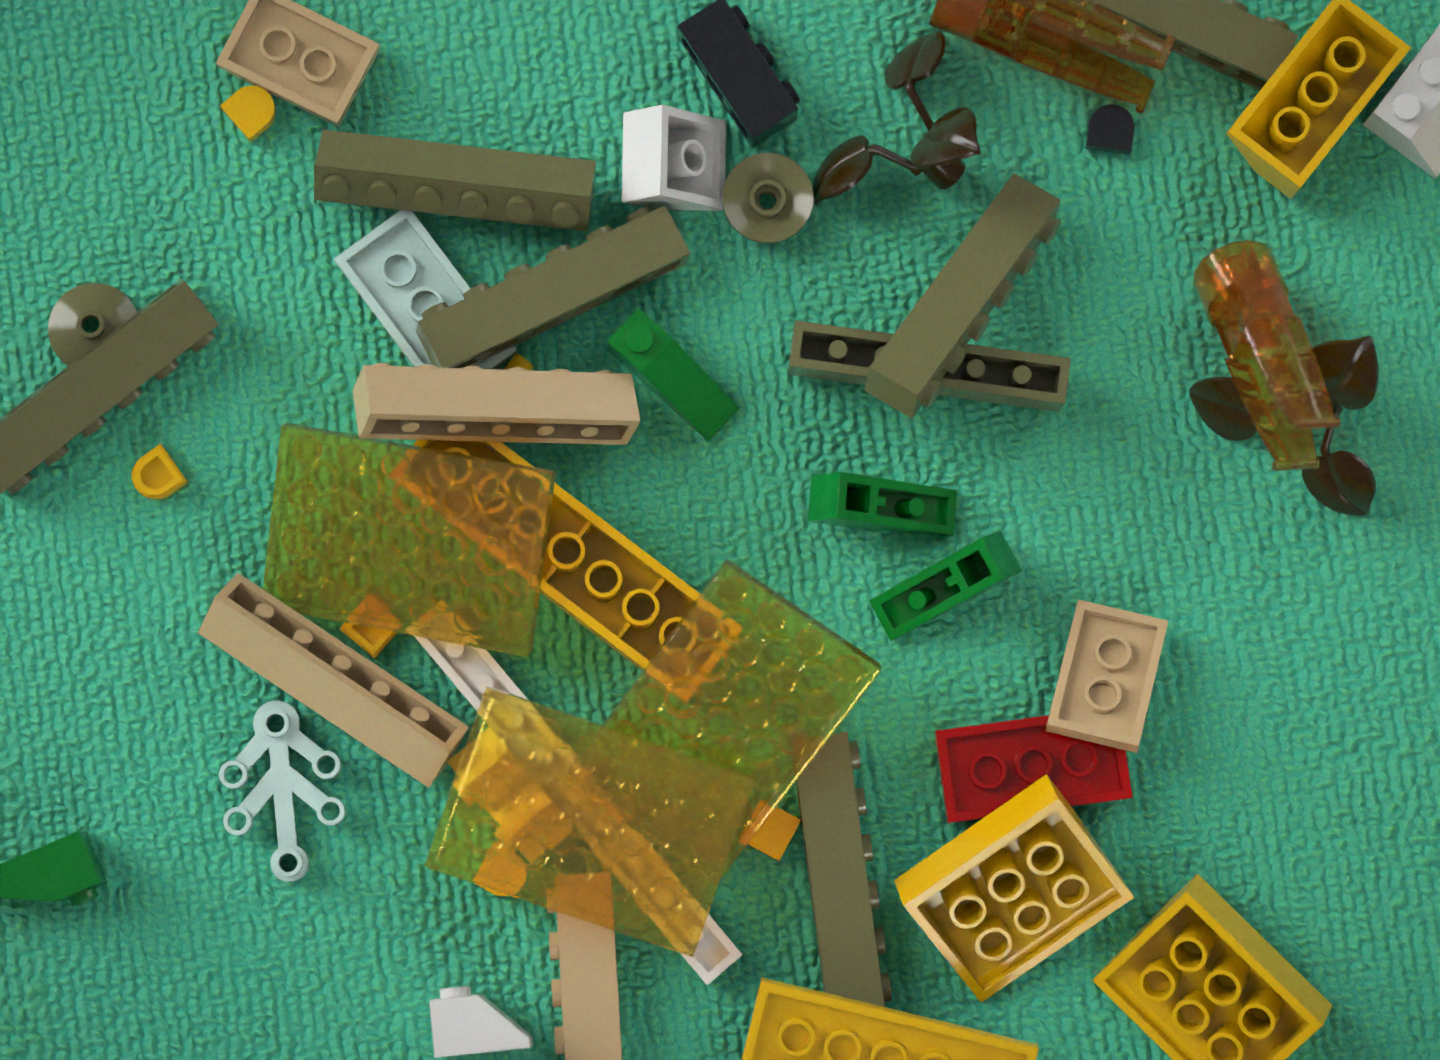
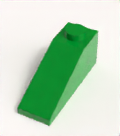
[607,308,739,442]
[808,472,957,536]
[869,531,1022,641]
[0,831,107,907]

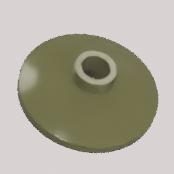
[722,153,813,244]
[48,283,137,366]

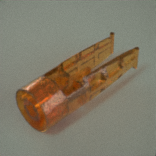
[929,0,1175,113]
[1193,240,1340,471]

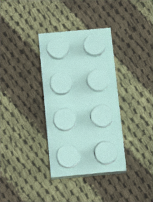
[334,210,517,369]

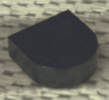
[1085,104,1134,155]

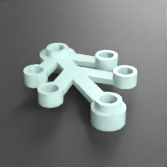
[219,701,346,882]

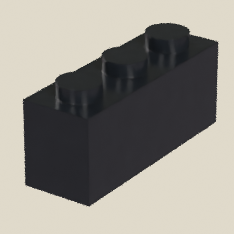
[677,0,800,148]

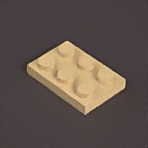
[216,0,381,127]
[1046,600,1168,753]

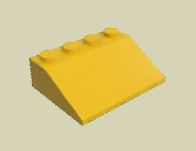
[894,774,1135,1003]
[1092,873,1332,1060]

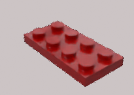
[934,715,1133,824]

